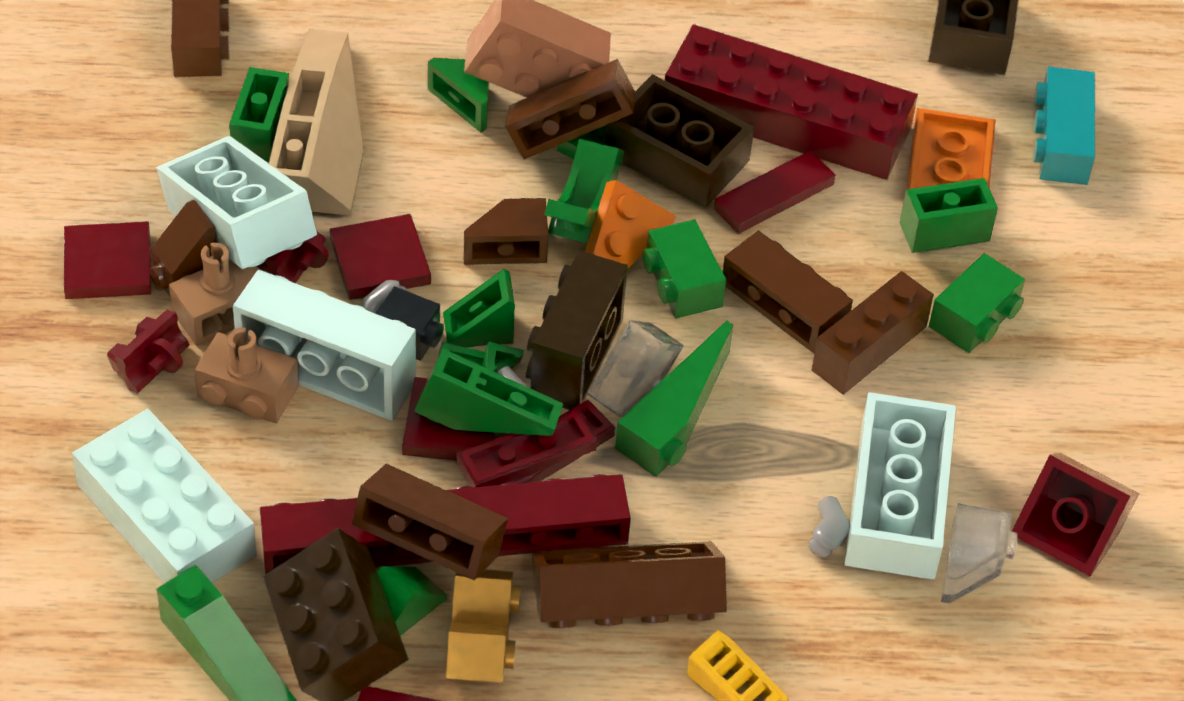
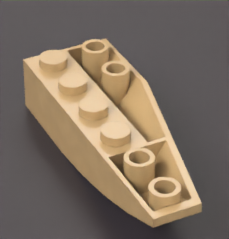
[269,29,363,216]

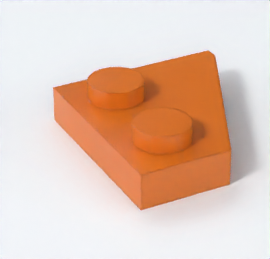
[585,180,676,270]

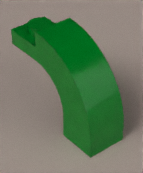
[544,139,625,243]

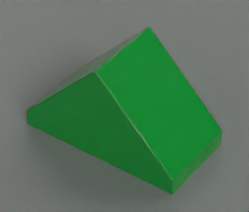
[427,58,489,133]
[443,269,515,347]
[377,566,447,636]

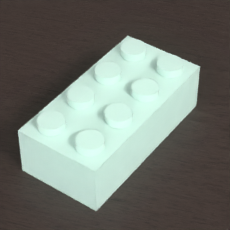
[156,136,317,269]
[233,269,416,421]
[844,392,956,580]
[72,408,257,583]

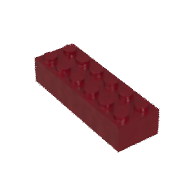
[665,24,918,180]

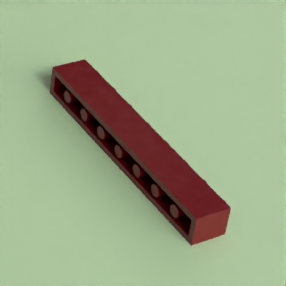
[260,474,631,575]

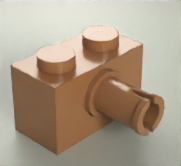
[169,243,258,346]
[194,328,299,424]

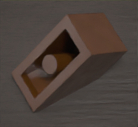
[463,198,549,265]
[149,200,216,296]

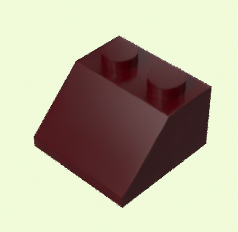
[1010,453,1140,576]

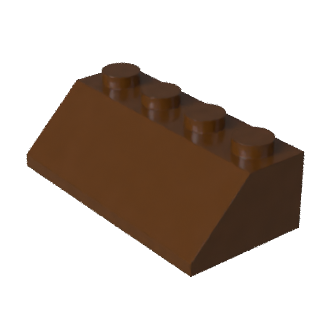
[532,541,727,628]

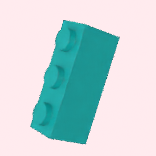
[1033,67,1095,185]

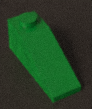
[414,348,563,436]

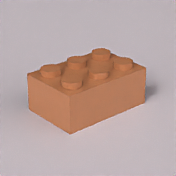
[464,0,611,98]

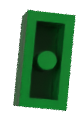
[229,67,290,164]
[900,178,998,253]
[642,219,726,319]
[928,253,1025,353]

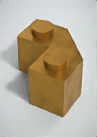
[446,569,521,683]

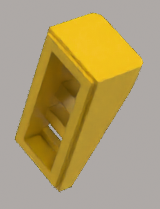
[687,630,789,701]

